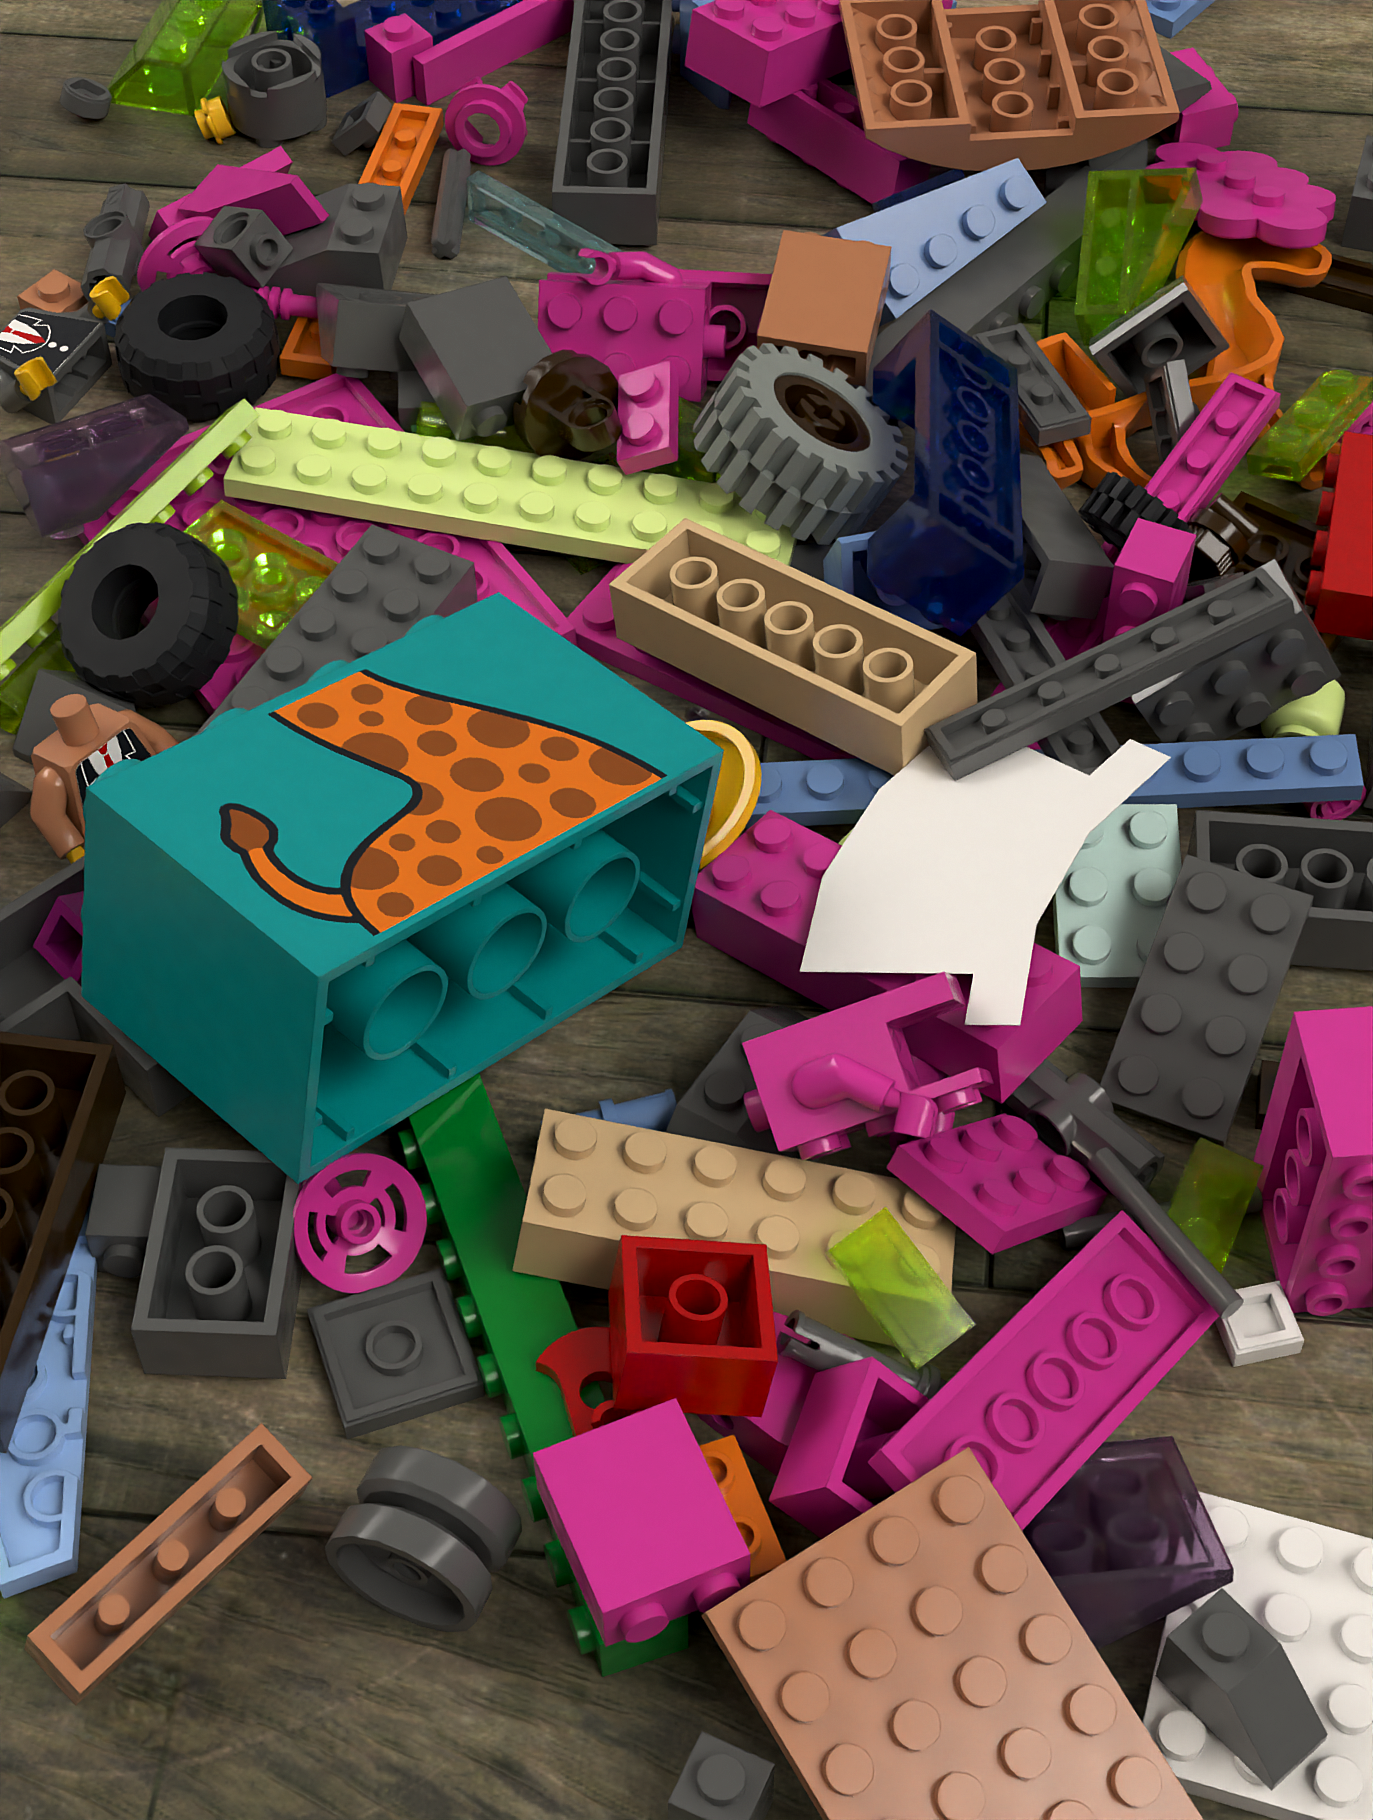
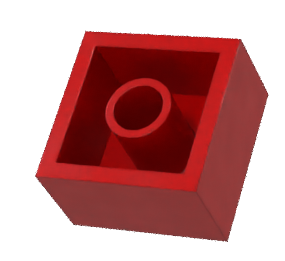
[608,1235,778,1417]

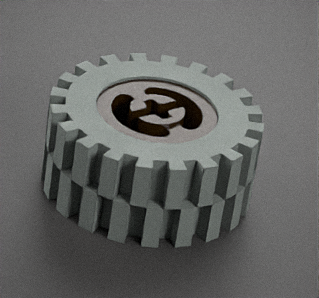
[693,343,908,545]

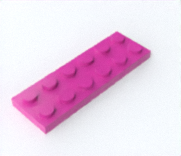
[867,1210,1219,1530]

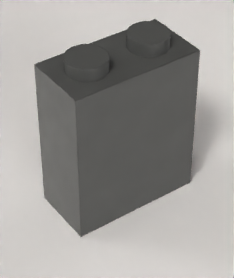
[399,276,552,441]

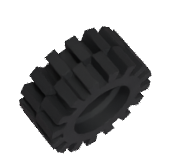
[1078,472,1194,553]

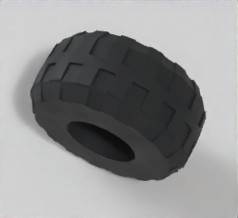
[114,272,280,423]
[58,522,239,708]

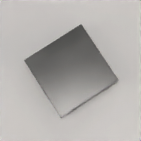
[307,1268,485,1440]

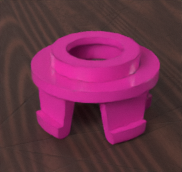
[445,76,528,166]

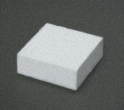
[1215,1281,1304,1367]

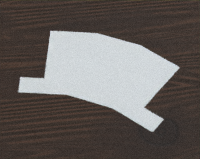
[800,739,1171,1026]

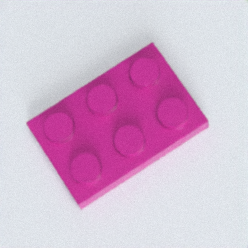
[886,1113,1108,1254]

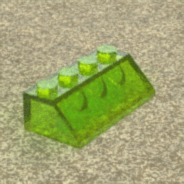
[107,0,262,116]

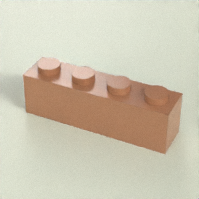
[24,1423,312,1706]

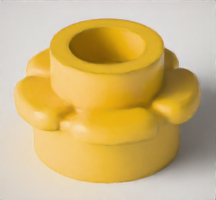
[194,96,236,145]

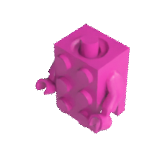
[538,248,726,402]
[742,971,994,1160]

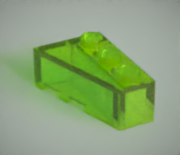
[1074,167,1203,346]

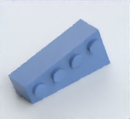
[822,158,1047,327]

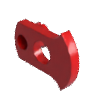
[536,1326,640,1437]

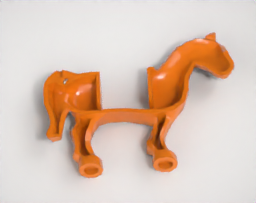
[966,230,1341,491]

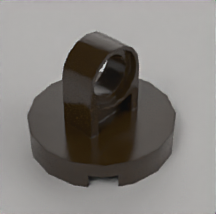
[513,350,622,461]

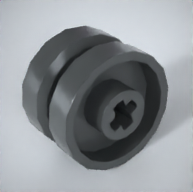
[325,1445,522,1632]

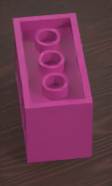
[1250,1006,1373,1316]

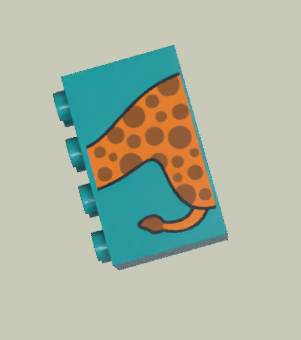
[81,592,724,1184]

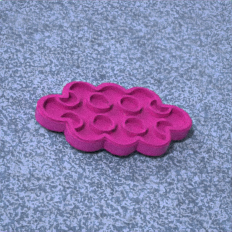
[1143,142,1336,249]

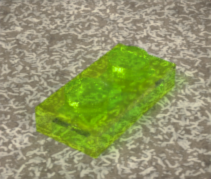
[1154,1137,1264,1274]

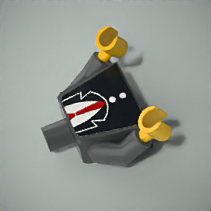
[0,276,130,426]

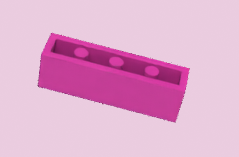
[747,79,931,211]

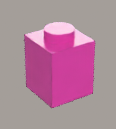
[364,13,433,103]

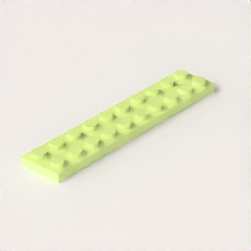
[223,407,797,566]

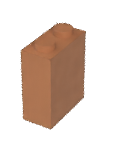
[757,230,892,386]

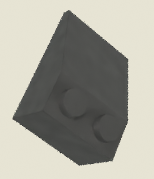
[246,183,408,297]

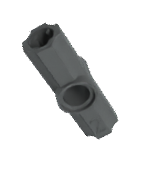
[81,183,150,306]
[1004,1059,1165,1190]

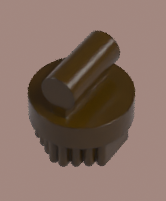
[1187,493,1260,578]

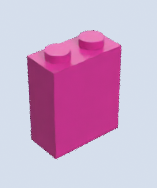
[533,1398,750,1647]

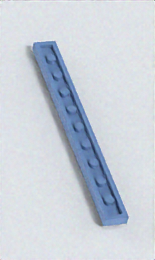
[745,734,1364,829]

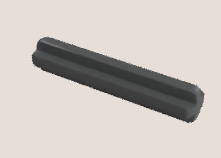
[431,148,472,259]

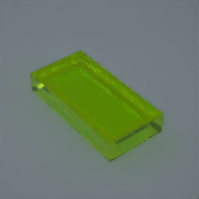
[825,1207,975,1370]

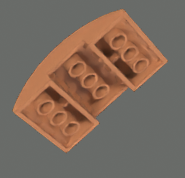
[839,0,1180,171]

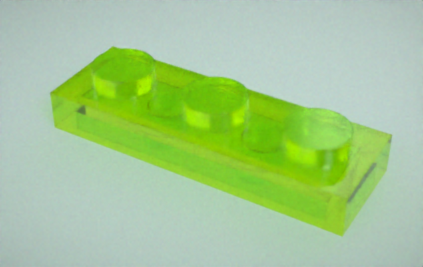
[1246,370,1373,482]

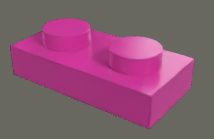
[616,360,679,475]

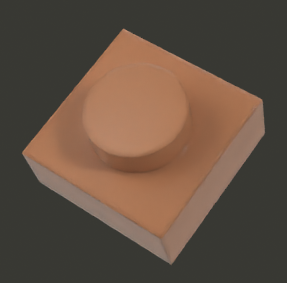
[17,269,88,313]

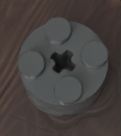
[222,31,327,148]

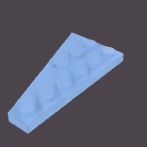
[0,1191,97,1599]

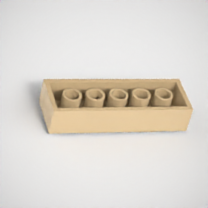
[609,518,978,776]
[512,1109,956,1353]

